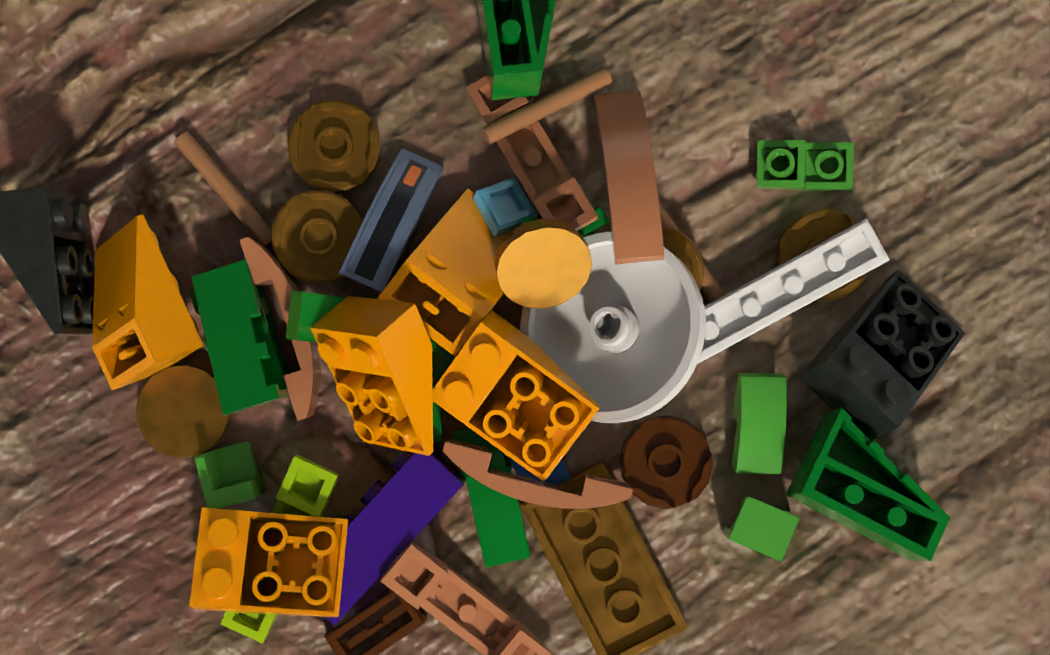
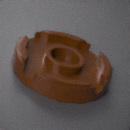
[619,415,713,509]

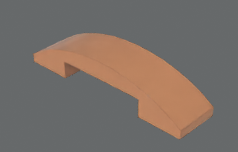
[466,75,598,231]
[594,90,664,264]
[239,237,321,421]
[443,438,633,509]
[380,542,555,655]

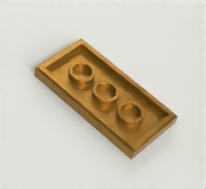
[520,461,688,655]

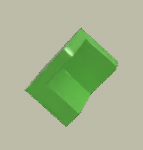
[194,441,264,509]
[722,496,800,562]

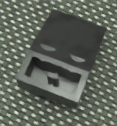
[0,186,94,335]
[799,270,965,440]

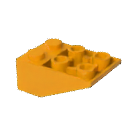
[378,188,514,356]
[92,214,204,391]
[310,296,433,456]
[433,311,600,482]
[189,507,348,617]

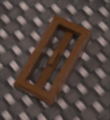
[324,588,428,655]

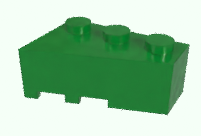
[477,0,557,100]
[190,259,291,416]
[785,407,950,561]

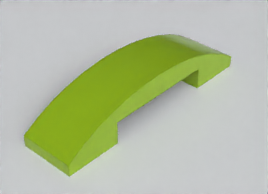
[220,454,339,644]

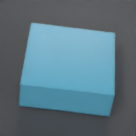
[473,177,538,238]

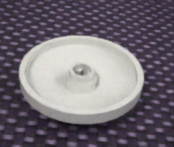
[520,232,706,423]

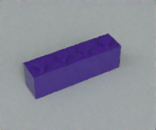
[326,449,466,625]

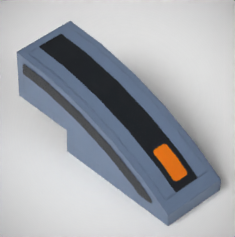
[339,148,444,292]

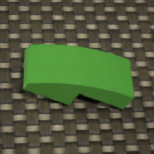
[756,140,854,191]
[731,373,787,474]

